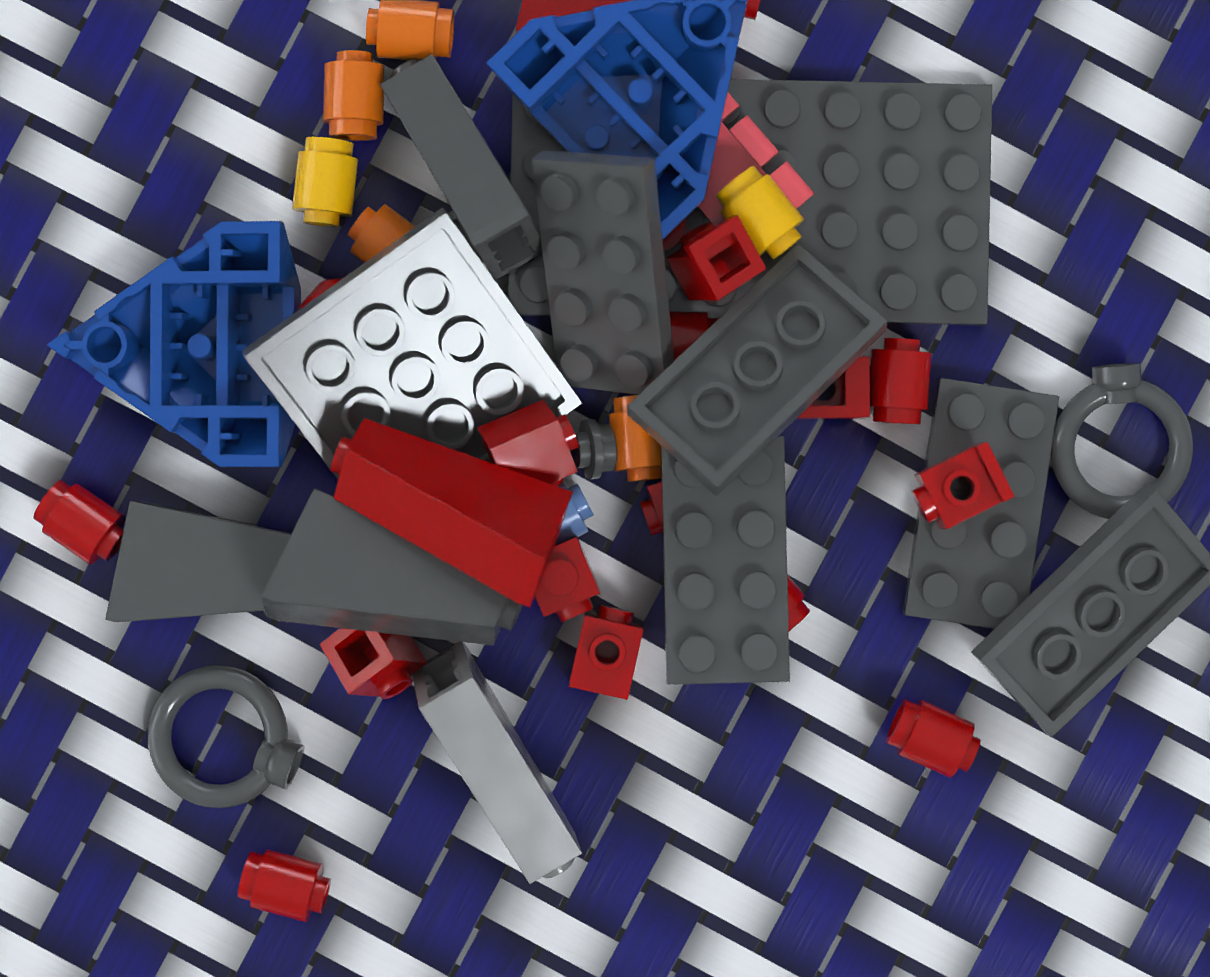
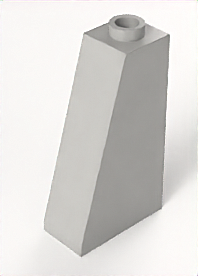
[412,642,582,884]

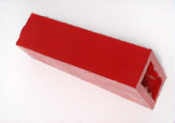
[331,418,573,607]

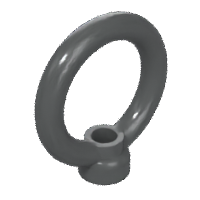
[1051,363,1193,519]
[148,665,304,808]

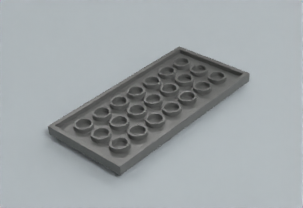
[508,79,992,326]

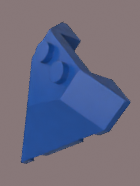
[486,0,748,240]
[47,221,301,467]

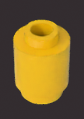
[292,137,358,227]
[716,165,804,260]

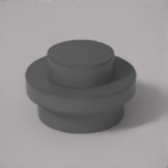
[570,419,617,479]

